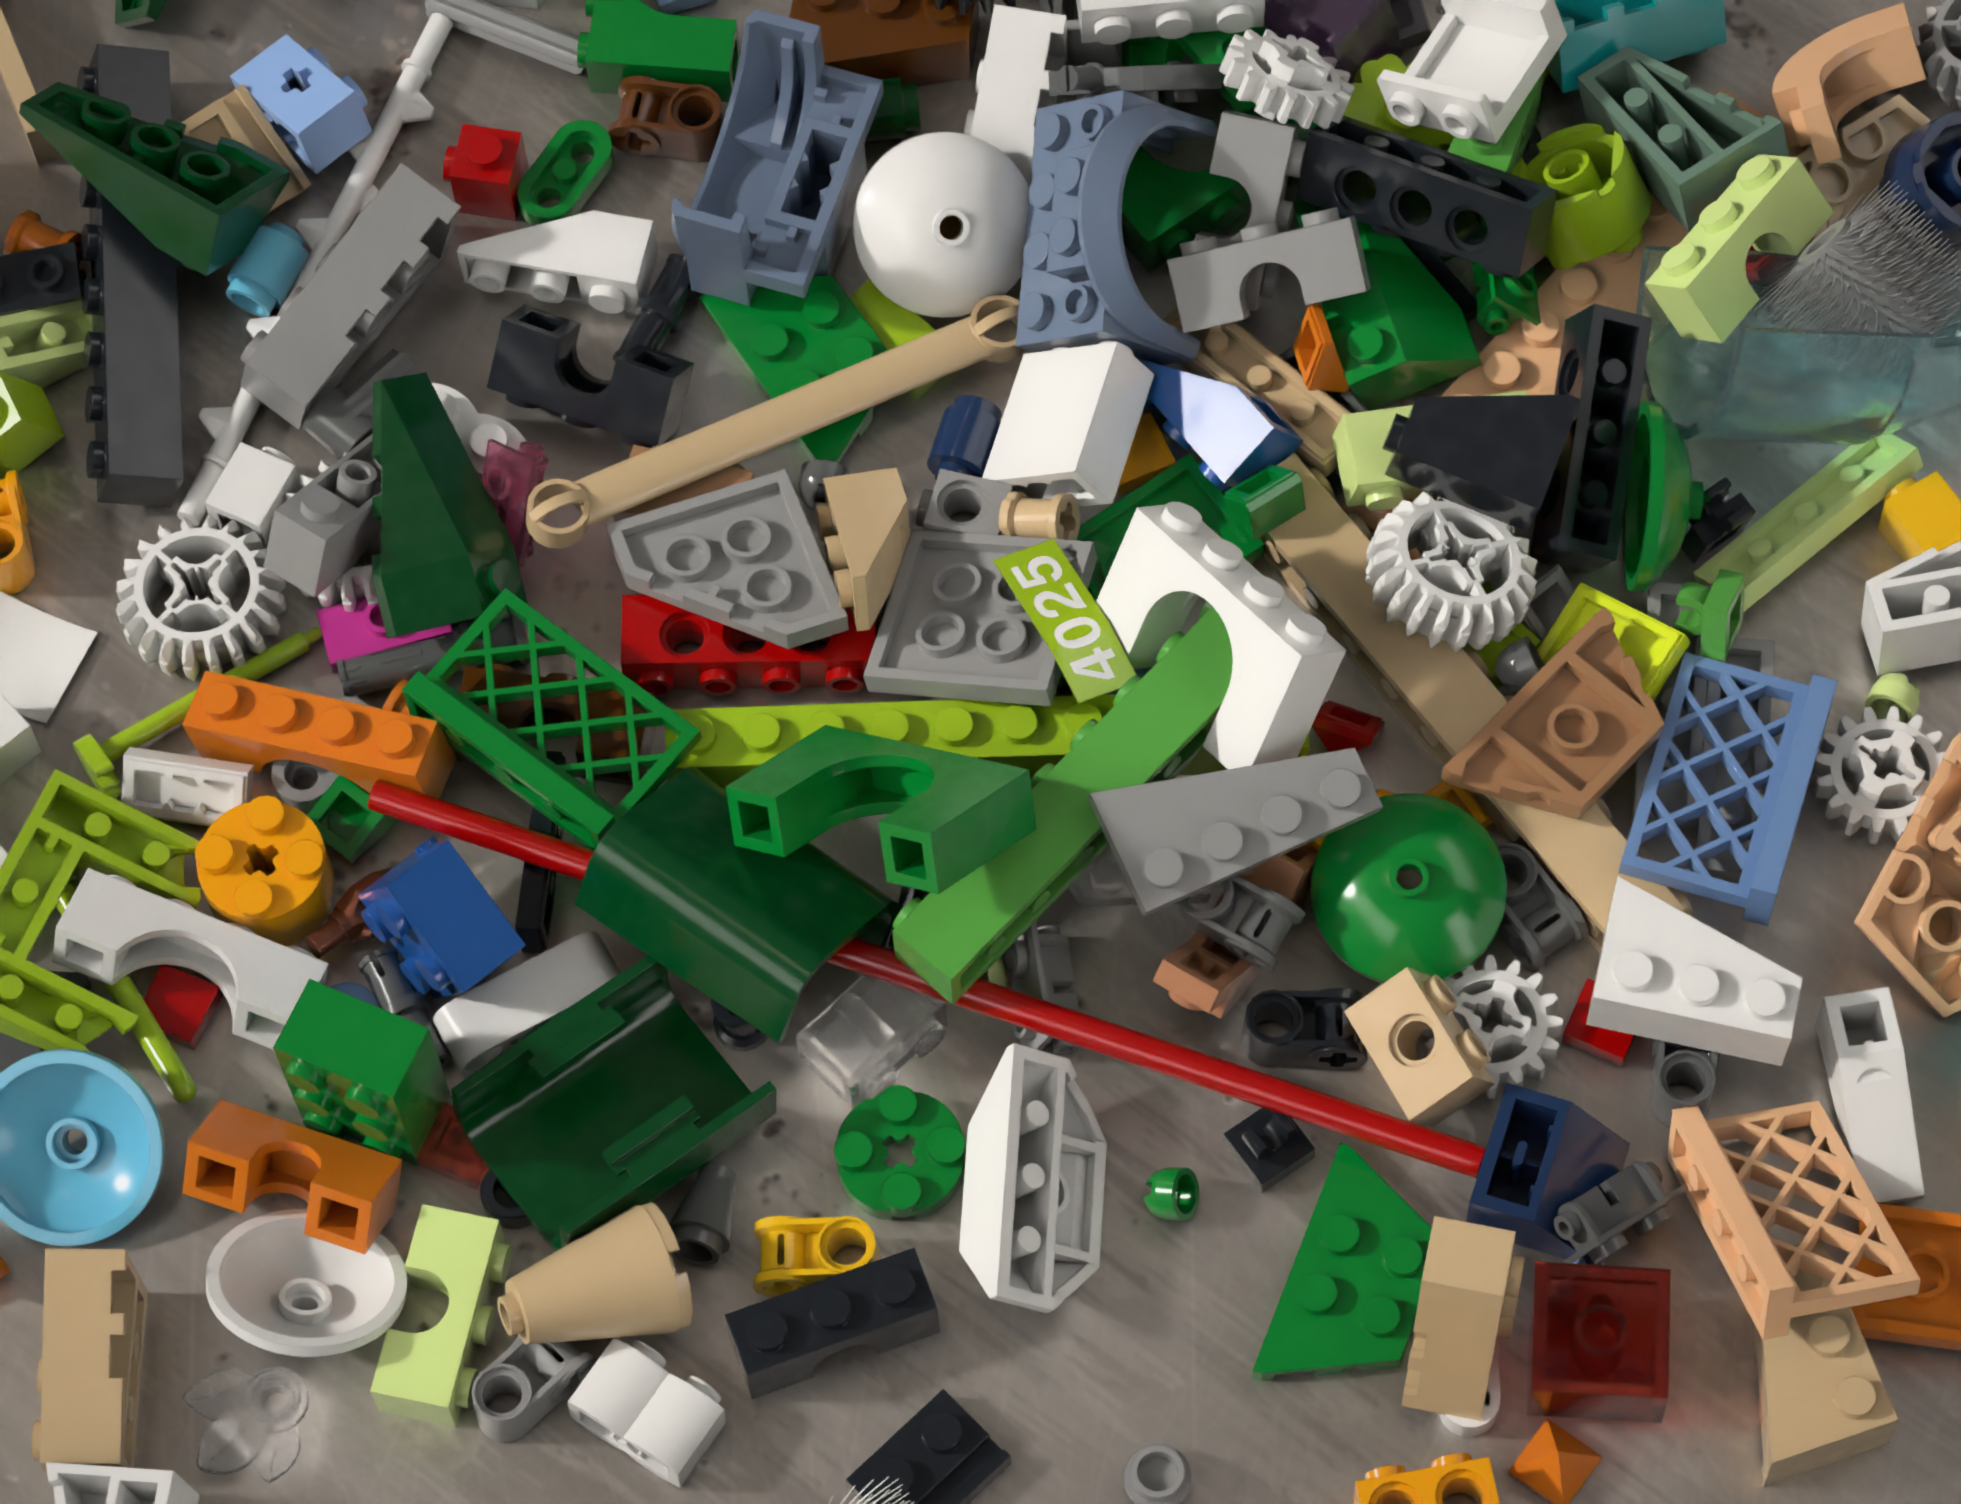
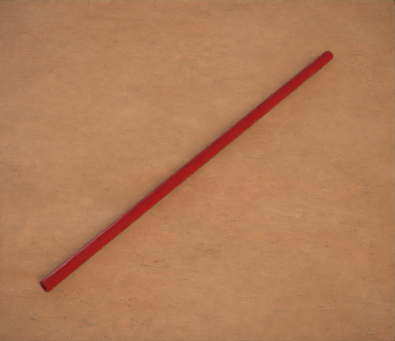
[368,779,1487,1179]

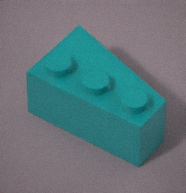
[1546,0,1727,93]

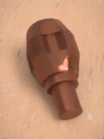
[305,868,392,958]

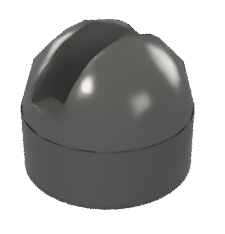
[798,460,850,509]
[1495,636,1544,693]

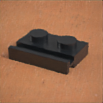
[846,1389,1012,1504]

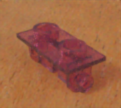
[482,439,549,567]

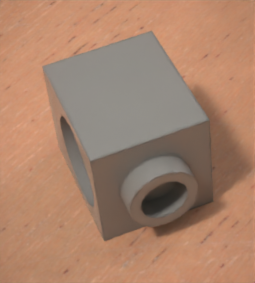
[916,468,1013,535]

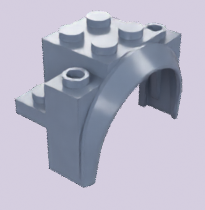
[671,9,884,306]

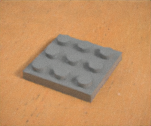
[863,529,1097,706]

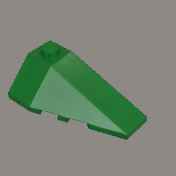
[1292,199,1483,411]

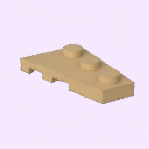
[1796,94,1931,246]

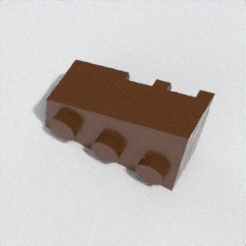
[789,0,980,87]

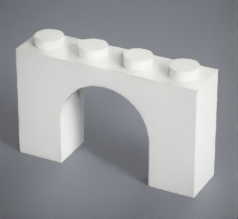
[1096,502,1347,769]

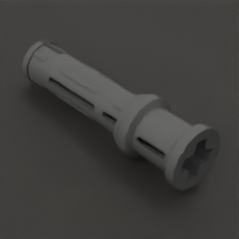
[336,613,531,697]

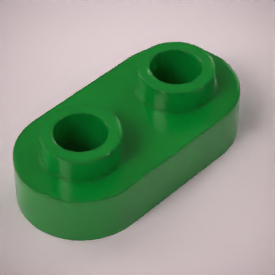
[517,120,614,226]

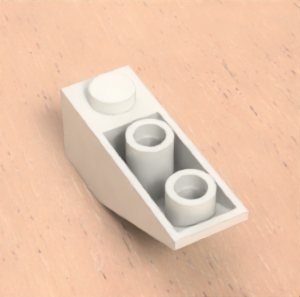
[457,210,658,314]
[1815,987,1925,1204]

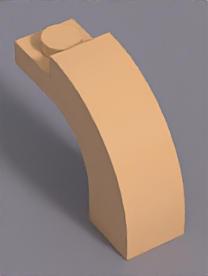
[1772,3,1926,165]

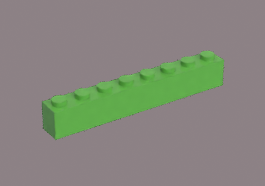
[892,601,1233,1005]

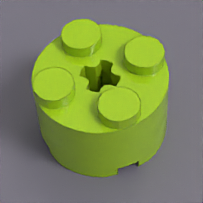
[1511,123,1652,270]

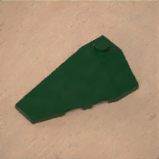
[19,82,291,276]
[372,372,528,639]

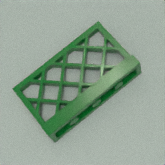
[402,588,702,851]

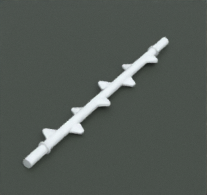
[177,13,453,526]

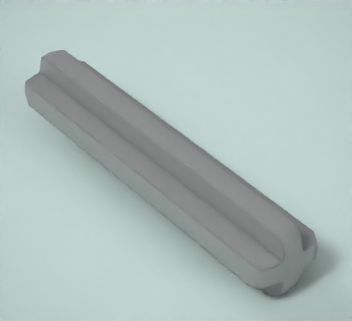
[425,0,586,74]

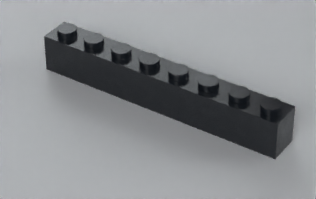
[77,44,184,508]

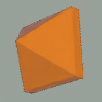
[1508,1418,1603,1504]

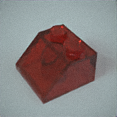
[1526,1261,1671,1423]

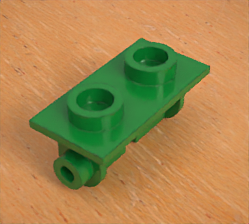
[1472,216,1541,335]

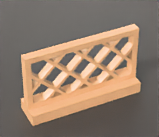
[1667,1100,1921,1340]

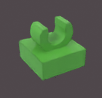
[1675,569,1745,662]

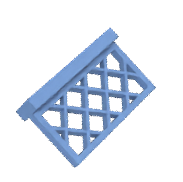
[1619,652,1838,926]

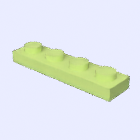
[1693,425,1923,613]

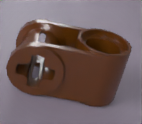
[607,76,725,162]

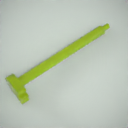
[72,626,323,798]

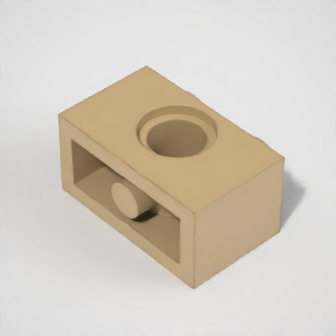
[1344,967,1496,1128]

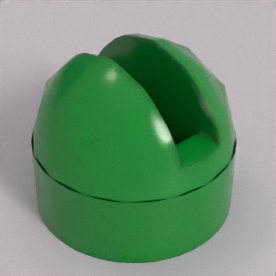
[1143,1167,1199,1221]

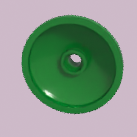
[1623,401,1704,592]
[1311,793,1507,983]

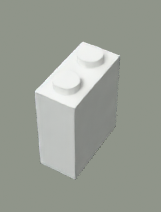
[982,340,1155,507]

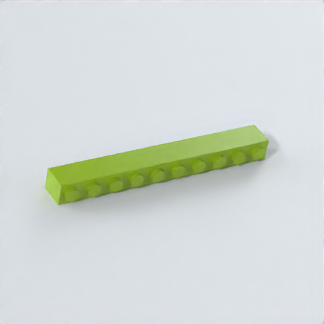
[665,694,1310,787]

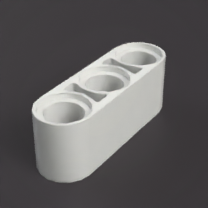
[433,932,621,1078]

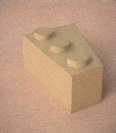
[1401,1216,1525,1421]
[1752,1240,1899,1487]
[31,1248,148,1476]

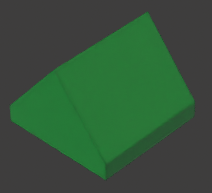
[1222,464,1306,541]

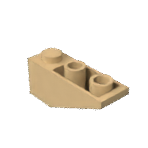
[814,467,910,631]

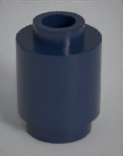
[927,395,1002,480]

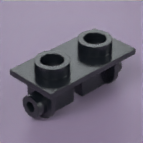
[0,242,87,316]

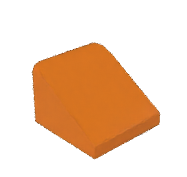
[1293,302,1350,392]

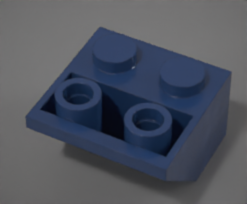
[1466,1083,1630,1263]

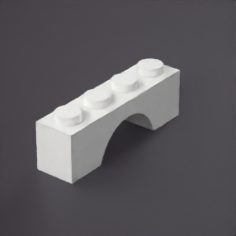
[52,868,329,1050]

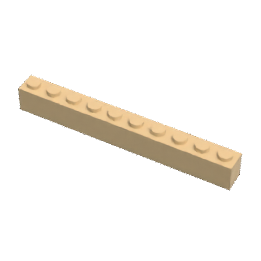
[1260,453,1693,954]

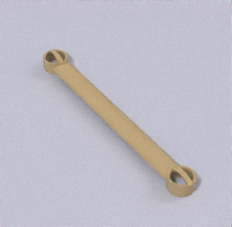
[526,294,1024,549]

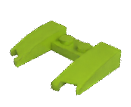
[0,769,201,1051]

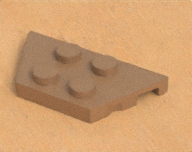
[1441,607,1664,820]

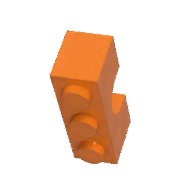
[182,1099,403,1255]

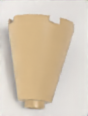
[497,1202,693,1345]

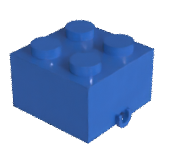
[357,836,526,999]

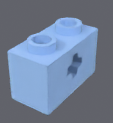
[230,34,373,174]

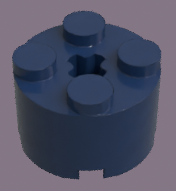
[1878,111,1961,249]

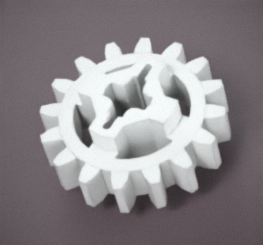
[1219,29,1355,129]
[1812,706,1945,845]
[1420,955,1563,1099]

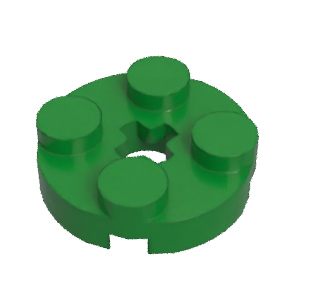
[834,1085,966,1221]

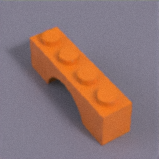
[182,670,456,799]

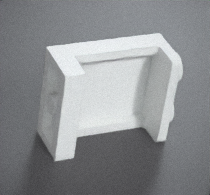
[1377,0,1567,144]

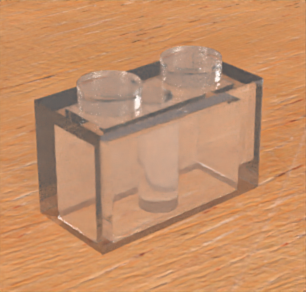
[796,975,948,1109]

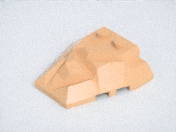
[1854,732,1961,1018]

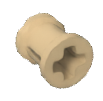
[999,491,1080,540]

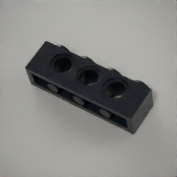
[1297,115,1558,278]
[1530,304,1652,573]

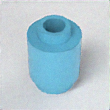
[225,222,309,317]

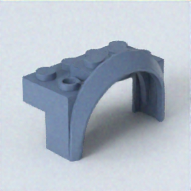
[1015,90,1218,365]

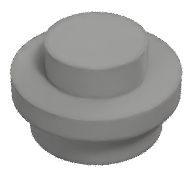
[1124,1444,1191,1504]

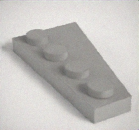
[1087,748,1383,917]

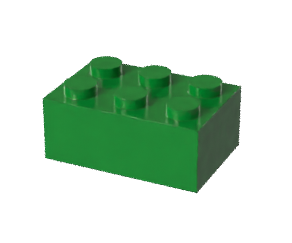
[273,979,452,1166]

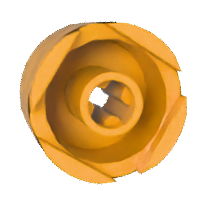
[195,795,335,946]

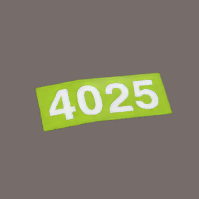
[993,538,1137,704]

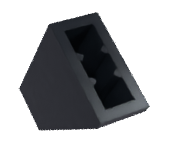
[1382,395,1581,532]

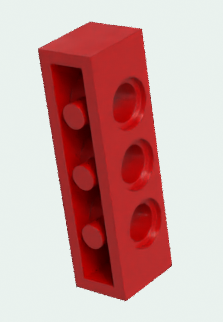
[620,595,878,696]

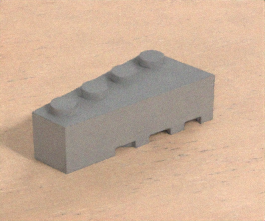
[240,162,461,430]

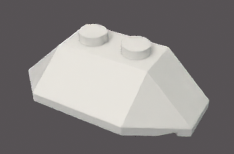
[959,1043,1107,1313]

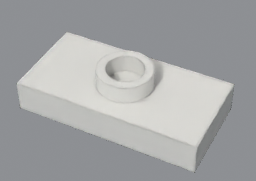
[121,747,254,827]

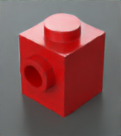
[443,124,529,221]

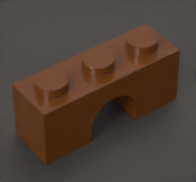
[454,664,656,786]

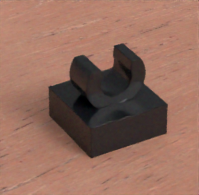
[1223,1108,1316,1193]

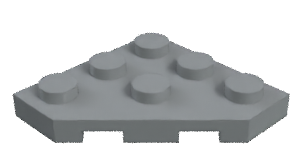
[606,469,849,649]

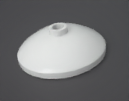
[852,132,1029,318]
[205,1209,407,1358]

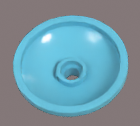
[0,1048,165,1246]

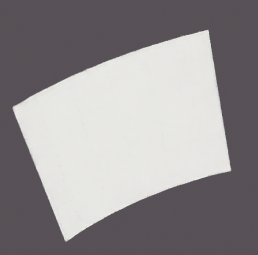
[0,591,98,724]

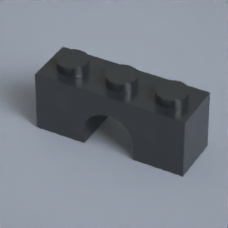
[487,304,694,448]
[725,1247,940,1399]

